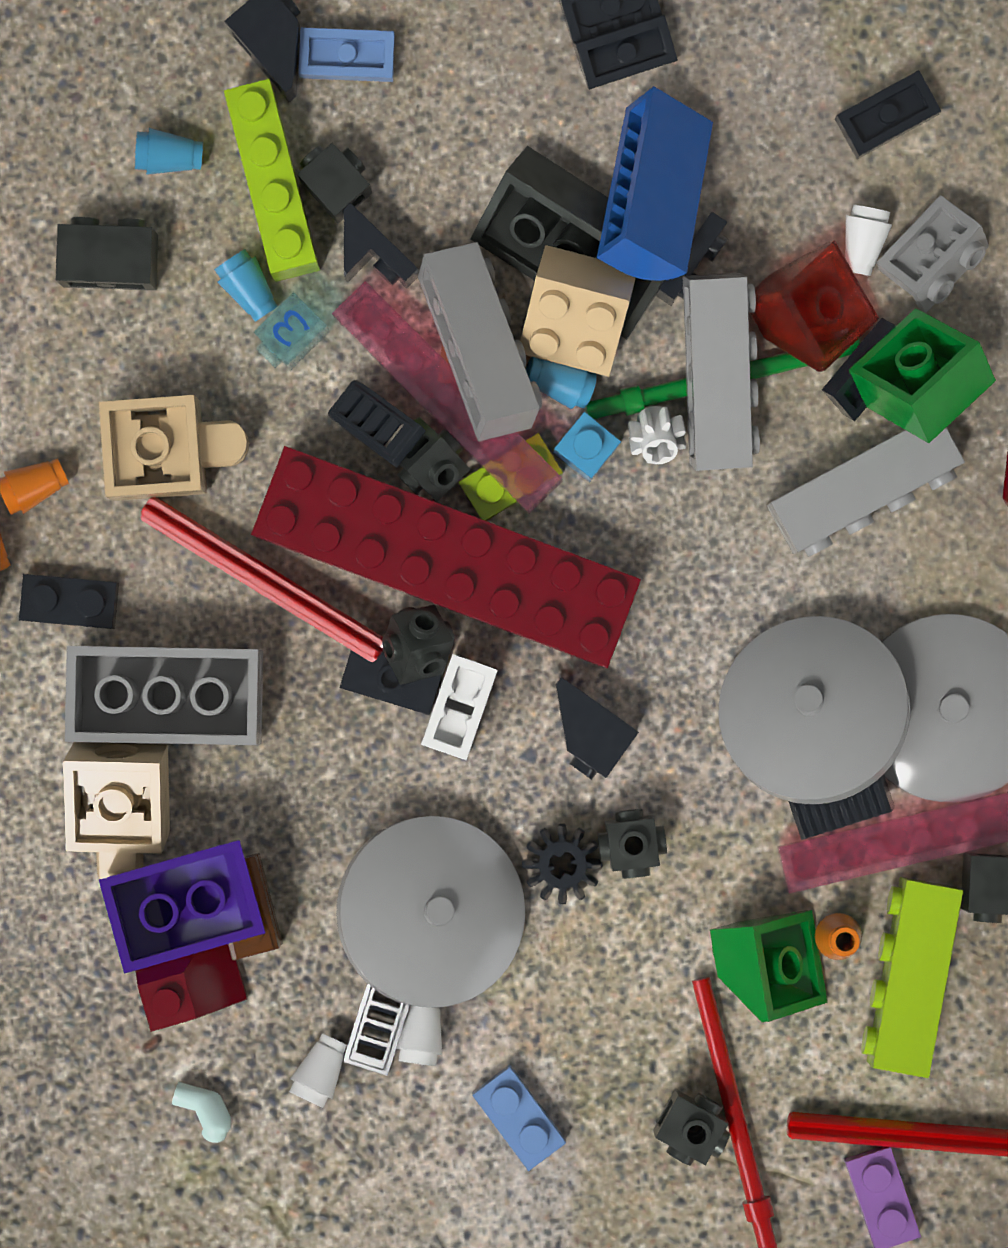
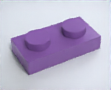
[844,1146,921,1248]

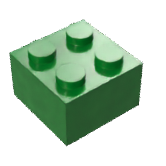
[849,308,996,443]

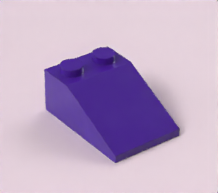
[99,840,265,974]

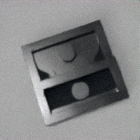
[559,0,678,90]

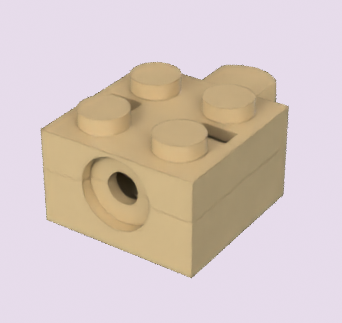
[99,395,250,501]
[63,742,170,879]

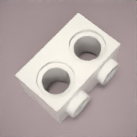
[421,654,498,760]

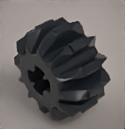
[522,823,603,904]

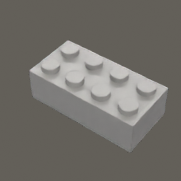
[65,646,263,745]

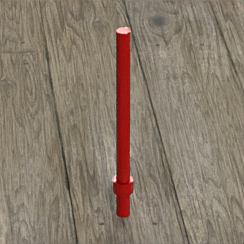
[692,977,778,1248]

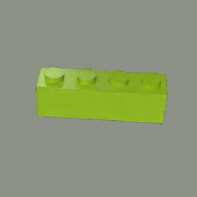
[223,79,321,282]
[861,877,963,1078]

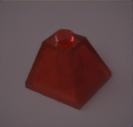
[750,240,879,372]

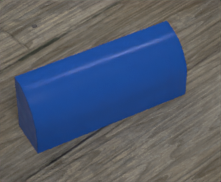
[597,86,713,281]

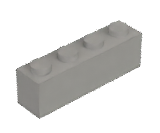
[418,242,542,442]
[683,273,760,471]
[767,428,965,557]

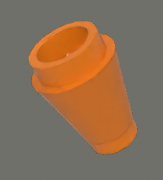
[0,458,69,515]
[815,913,862,960]

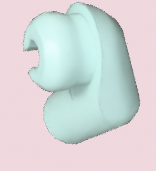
[172,1082,231,1143]

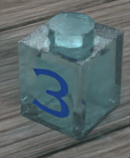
[253,292,330,371]

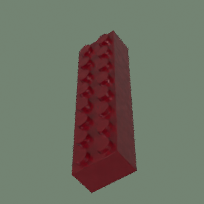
[251,446,641,669]

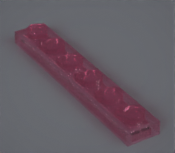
[332,281,563,514]
[777,791,1008,894]

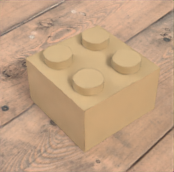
[521,245,636,377]

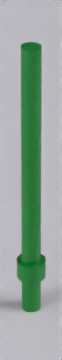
[585,335,860,419]

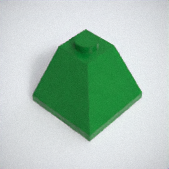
[710,910,828,1022]

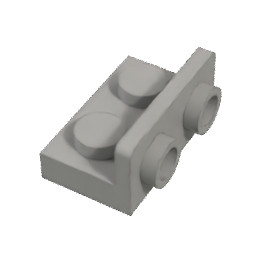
[876,195,989,313]

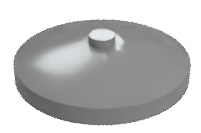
[881,614,1008,802]
[718,616,910,804]
[336,816,525,1007]

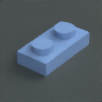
[299,27,395,82]
[472,1065,566,1171]

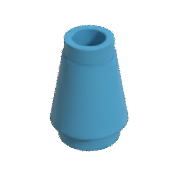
[135,128,203,175]
[214,249,278,322]
[525,357,596,409]

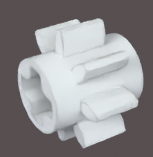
[628,406,686,464]

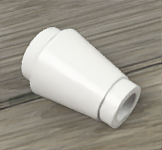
[844,205,892,276]
[396,1005,442,1066]
[289,1034,348,1108]

